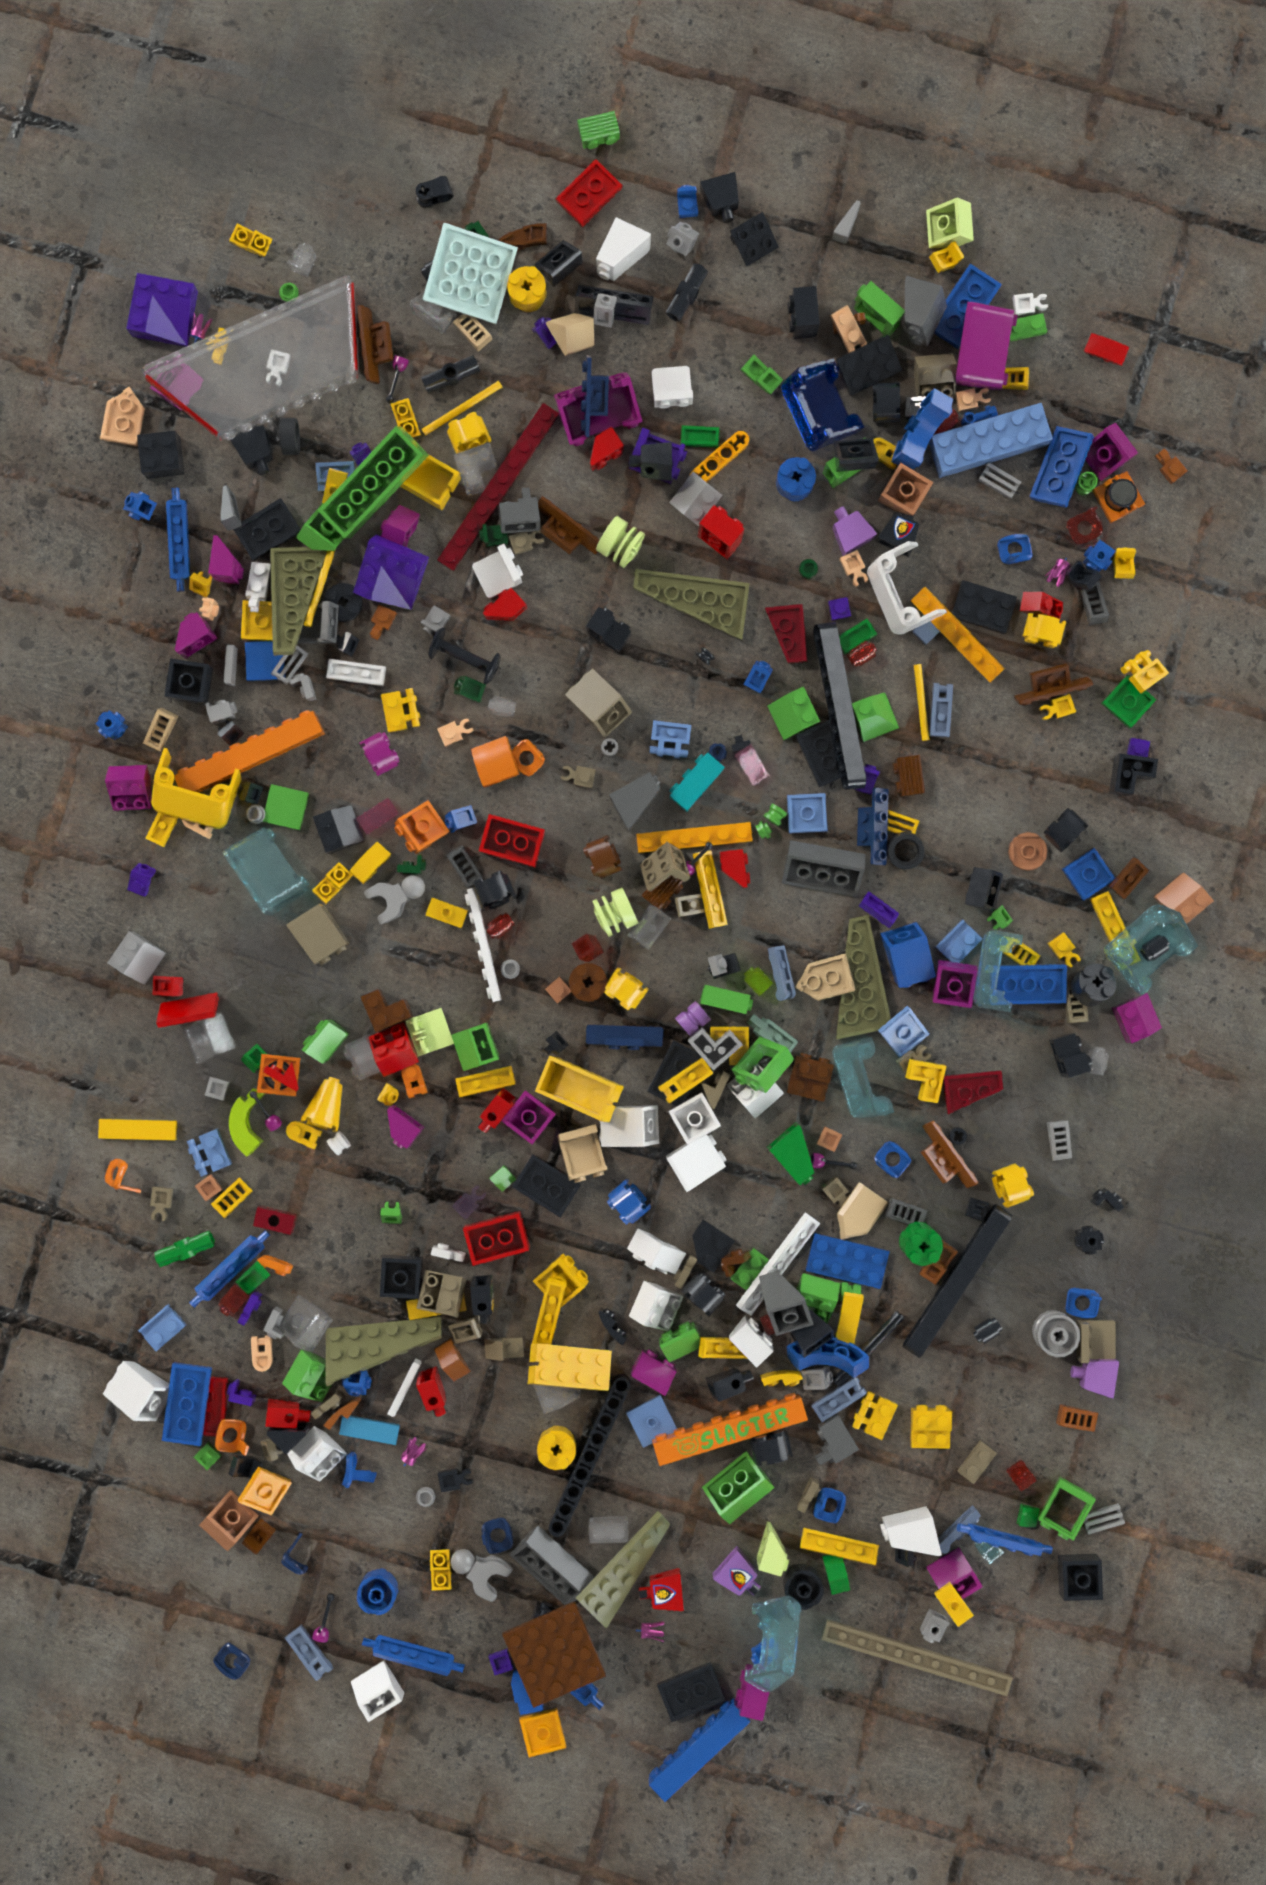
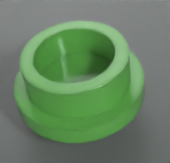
[279,283,299,303]
[756,820,772,839]

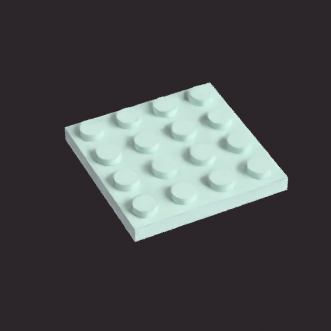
[423,223,518,324]

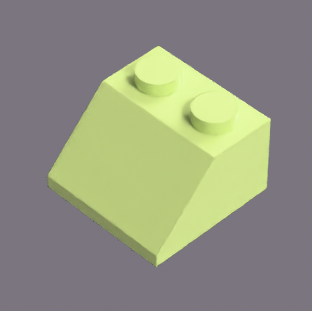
[926,197,974,248]
[756,1521,789,1576]

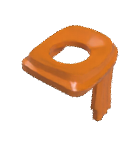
[511,739,545,776]
[105,1159,141,1193]
[215,1419,249,1456]

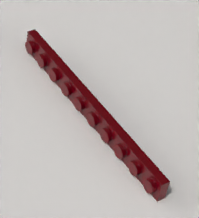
[437,403,559,572]

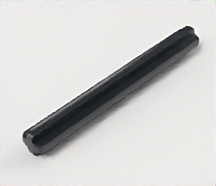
[833,1311,904,1387]

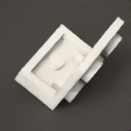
[652,366,693,408]
[472,544,523,598]

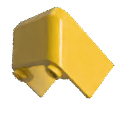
[151,748,242,829]

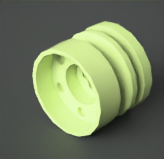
[596,516,645,568]
[593,888,639,937]

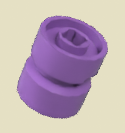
[675,1001,711,1037]

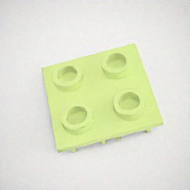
[405,1008,454,1057]

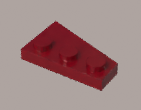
[765,604,807,664]
[943,1070,1003,1114]

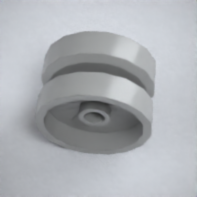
[1032,1310,1080,1357]

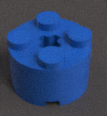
[776,457,816,501]
[607,1179,651,1225]
[357,1568,399,1615]

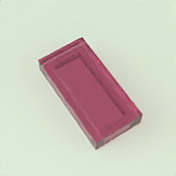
[735,744,769,786]
[356,798,399,835]

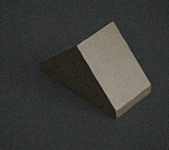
[448,1315,483,1344]

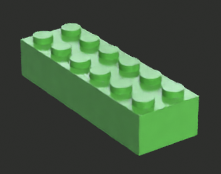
[318,426,429,539]

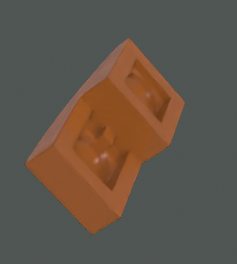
[919,1240,958,1285]
[323,1397,361,1430]

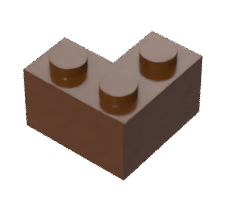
[361,989,414,1032]

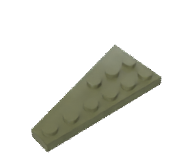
[270,547,327,656]
[633,569,750,641]
[836,915,891,1040]
[326,1317,442,1386]
[576,1511,671,1629]

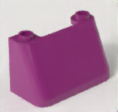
[956,302,1018,390]
[554,372,643,446]

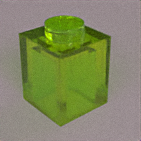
[743,966,774,996]

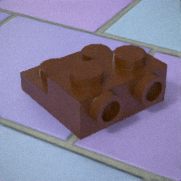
[786,1053,834,1102]

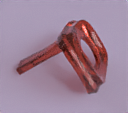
[1067,506,1103,544]

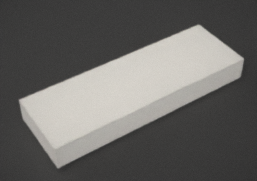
[326,659,386,686]
[388,1358,422,1417]

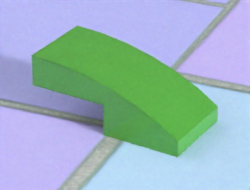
[740,355,783,395]

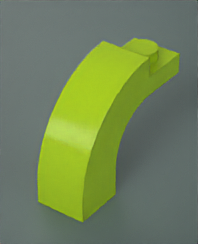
[229,1088,266,1157]

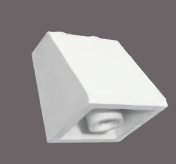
[596,217,651,281]
[599,1105,659,1147]
[666,1134,727,1192]
[103,1361,169,1421]
[880,1506,942,1556]

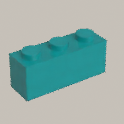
[669,752,725,812]

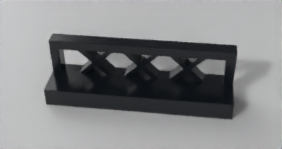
[574,285,654,325]

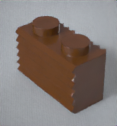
[892,755,925,797]
[642,875,684,910]

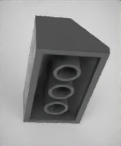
[782,840,866,897]
[509,1526,595,1605]

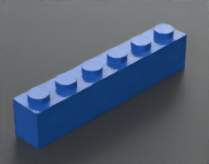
[649,1698,750,1802]

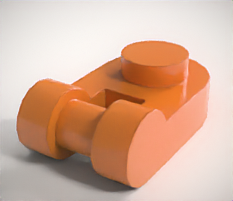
[401,1064,428,1099]
[257,1255,293,1276]

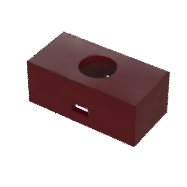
[253,1205,297,1235]

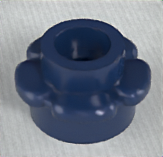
[708,743,727,762]

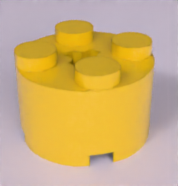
[507,266,547,312]
[447,412,491,456]
[1023,613,1066,648]
[604,967,649,1010]
[992,1163,1034,1208]
[537,1426,576,1470]

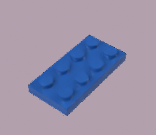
[934,264,1002,350]
[1029,426,1094,508]
[989,964,1067,1005]
[805,1233,890,1289]
[162,1362,212,1446]

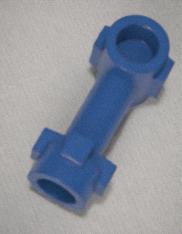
[960,405,998,426]

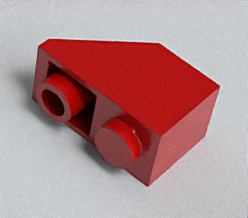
[590,426,624,471]
[483,588,527,621]
[1020,592,1063,619]
[719,849,751,888]

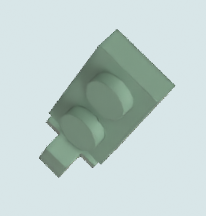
[746,1014,798,1053]

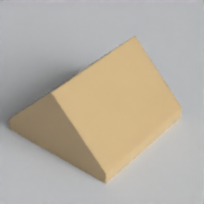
[546,313,594,356]

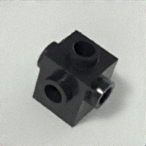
[1074,1226,1104,1255]

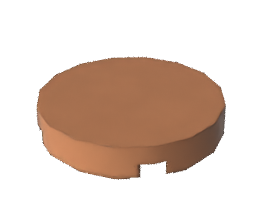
[1008,832,1048,871]

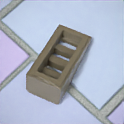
[1065,984,1089,1023]

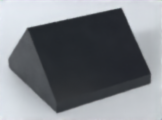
[535,240,583,287]
[834,438,878,472]
[267,1423,312,1455]

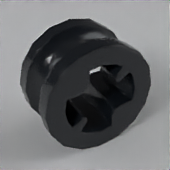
[696,647,715,666]
[949,1127,967,1145]

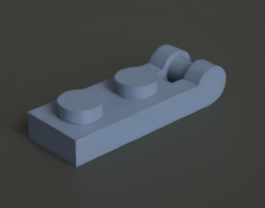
[929,683,953,738]
[768,945,796,1001]
[811,1377,867,1422]
[938,1505,981,1554]
[285,1624,333,1681]

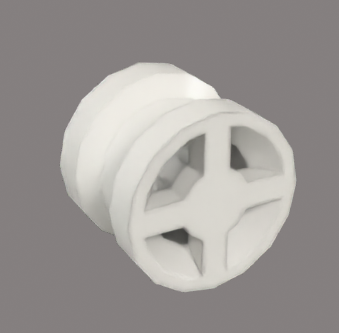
[327,1131,351,1155]

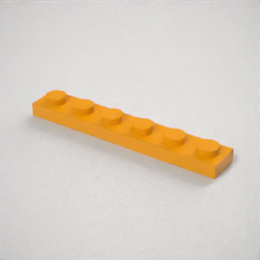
[911,586,1005,682]
[636,822,752,853]

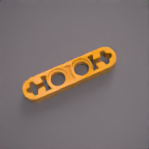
[690,431,749,482]

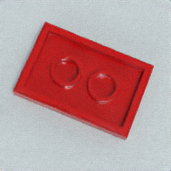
[555,159,623,228]
[156,992,219,1028]
[203,1377,228,1437]

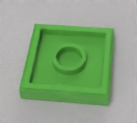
[263,784,309,830]

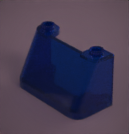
[782,358,864,451]

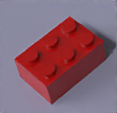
[697,505,745,560]
[479,814,546,868]
[463,1211,530,1266]

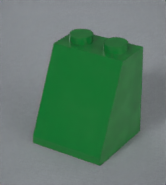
[767,1122,814,1185]

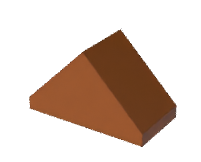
[434,1338,471,1382]

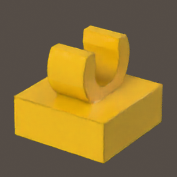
[189,571,212,598]

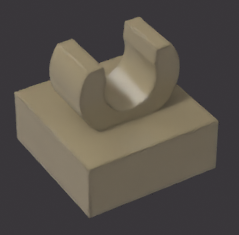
[260,1439,284,1461]

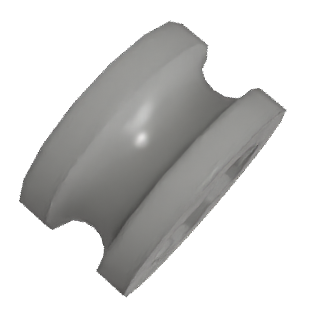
[601,738,618,756]

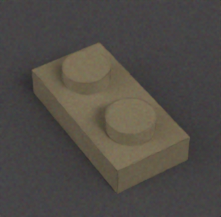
[957,1440,997,1484]

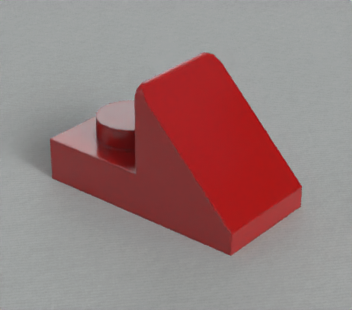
[152,976,183,996]
[263,1062,299,1092]

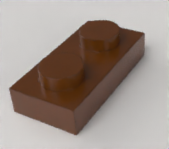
[1109,857,1149,900]

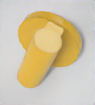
[377,1083,399,1106]

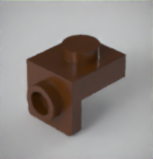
[721,1249,751,1277]
[242,1518,276,1555]

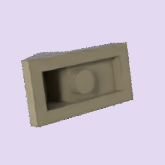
[675,894,705,917]
[701,1071,731,1109]
[484,1336,524,1361]

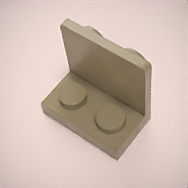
[640,842,690,892]
[1076,1320,1116,1363]

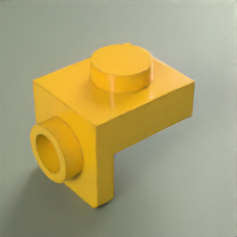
[929,241,964,273]
[1112,548,1136,579]

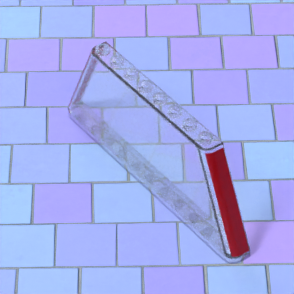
[141,275,358,441]

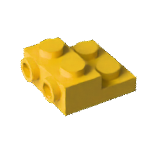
[533,1254,589,1307]
[911,1405,952,1449]

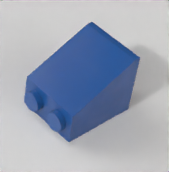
[880,922,936,988]

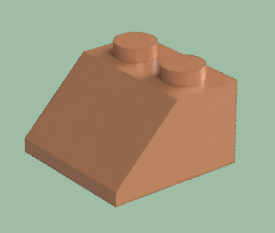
[878,463,933,516]
[1154,873,1214,926]
[199,1490,259,1551]

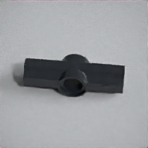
[666,263,708,322]
[421,355,480,394]

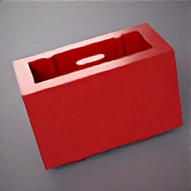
[368,1022,419,1077]

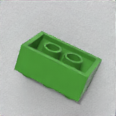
[702,1451,775,1524]

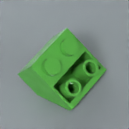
[302,1019,350,1064]
[451,1023,500,1071]
[797,1273,840,1324]
[659,1321,701,1363]
[282,1350,331,1402]

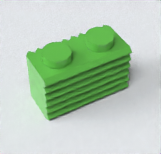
[577,111,620,149]

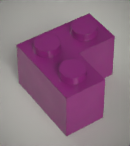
[380,505,420,547]

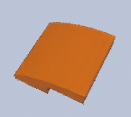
[471,736,519,788]

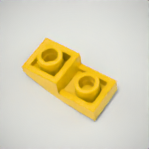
[229,223,273,257]
[391,398,421,438]
[350,842,391,884]
[312,862,353,905]
[760,1370,803,1387]
[430,1549,452,1591]

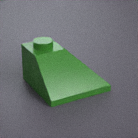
[296,503,344,551]
[852,693,899,742]

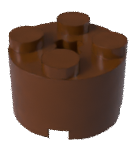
[583,835,623,879]
[569,963,608,1002]

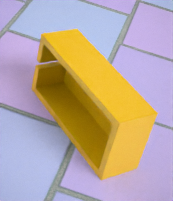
[400,454,461,511]
[535,1055,624,1122]
[528,1343,612,1391]

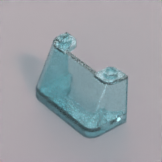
[222,827,309,916]
[1104,904,1198,995]
[974,930,1023,1012]
[832,1036,894,1118]
[744,1595,801,1692]

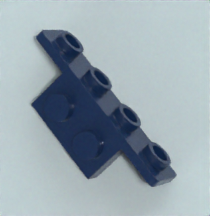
[580,355,609,437]
[857,788,889,866]
[586,1025,663,1050]

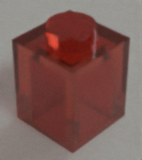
[571,933,604,962]

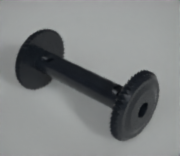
[428,628,501,684]

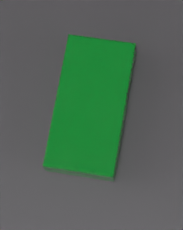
[680,425,720,448]
[839,618,877,655]
[235,1261,270,1296]

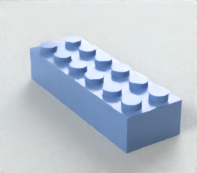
[928,403,1053,478]

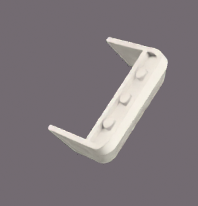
[867,541,947,634]

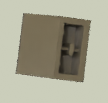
[914,353,957,399]
[417,1270,467,1318]

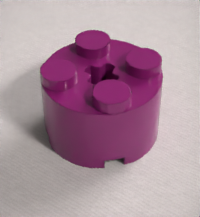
[359,732,399,777]

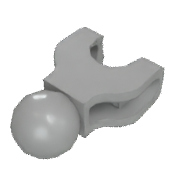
[364,875,425,924]
[451,1549,513,1602]

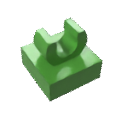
[987,905,1013,930]
[380,1202,402,1224]
[194,1441,222,1470]

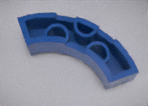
[891,388,953,470]
[787,1337,869,1378]

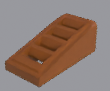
[1056,1404,1098,1432]

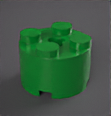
[899,1222,943,1266]

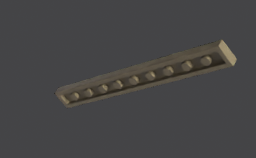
[821,1619,1013,1696]

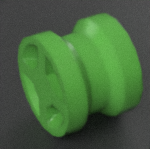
[763,804,787,827]

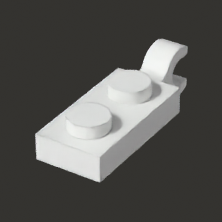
[246,562,271,613]

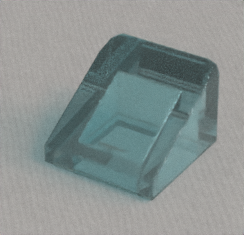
[975,1542,1004,1564]

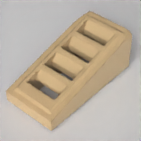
[453,314,492,351]
[143,708,178,752]

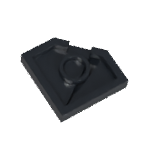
[692,1219,735,1273]

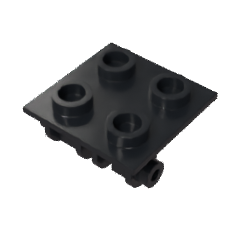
[730,212,779,266]

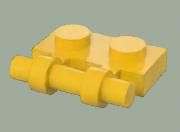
[1121,650,1169,693]
[381,688,421,733]
[852,1391,898,1440]

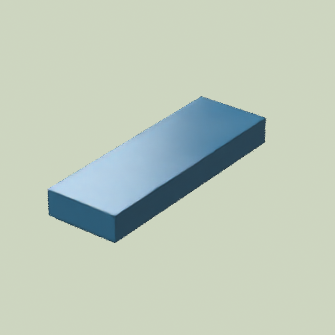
[339,1415,400,1445]

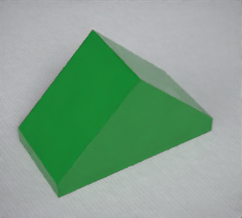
[822,1555,850,1595]

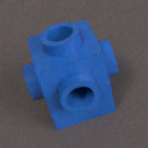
[123,491,157,521]
[1082,540,1115,572]
[95,710,128,740]
[342,1370,371,1397]

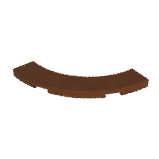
[497,223,547,252]

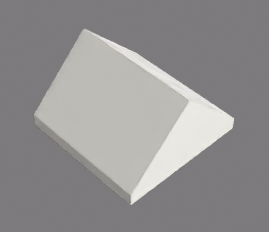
[669,1093,721,1145]

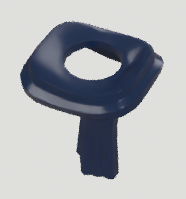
[481,1517,513,1554]
[281,1533,308,1575]
[213,1642,250,1680]

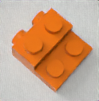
[394,800,450,855]

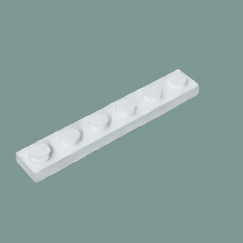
[465,888,502,1002]
[736,1213,820,1315]

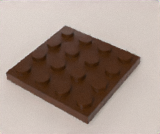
[502,1601,606,1708]

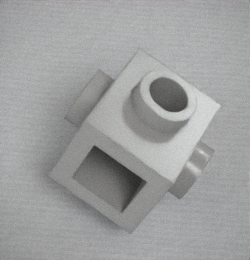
[666,222,699,256]

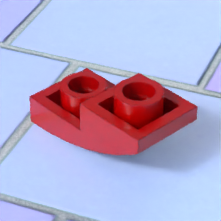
[1084,333,1129,366]

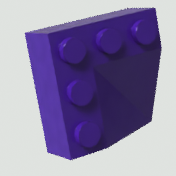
[126,273,198,347]
[353,534,429,610]

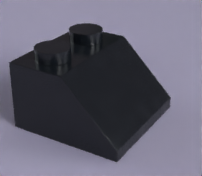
[313,805,365,854]

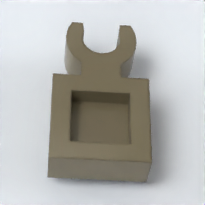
[509,529,544,555]
[561,766,596,789]
[896,1045,931,1076]
[821,1175,849,1208]
[150,1186,173,1221]
[673,1255,697,1289]
[311,1390,343,1420]
[797,1477,820,1513]

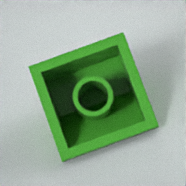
[767,687,820,741]

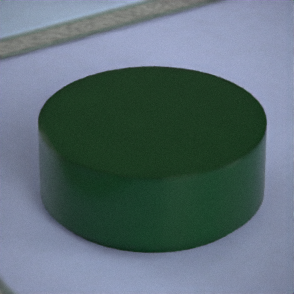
[799,559,818,579]

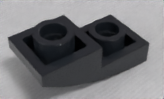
[598,1308,627,1346]

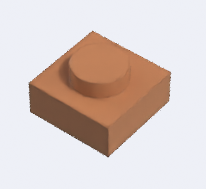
[545,977,571,1004]
[816,1126,842,1152]
[195,1174,223,1201]

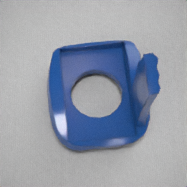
[997,534,1032,564]
[874,1141,911,1178]
[1066,1288,1102,1319]
[342,1452,377,1488]
[813,1487,846,1523]

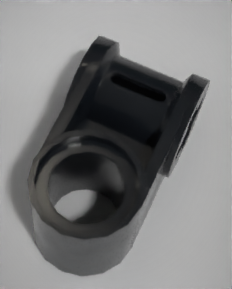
[415,176,454,208]

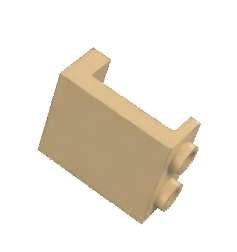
[557,1124,608,1183]

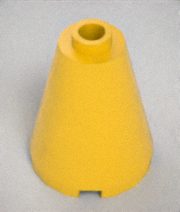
[301,1077,343,1132]

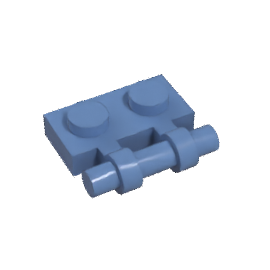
[649,720,691,759]
[186,1129,232,1177]

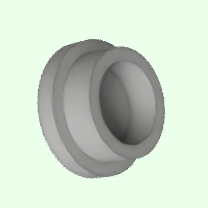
[246,805,265,824]
[501,960,520,979]
[416,1487,436,1507]

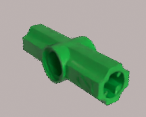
[154,1230,215,1268]

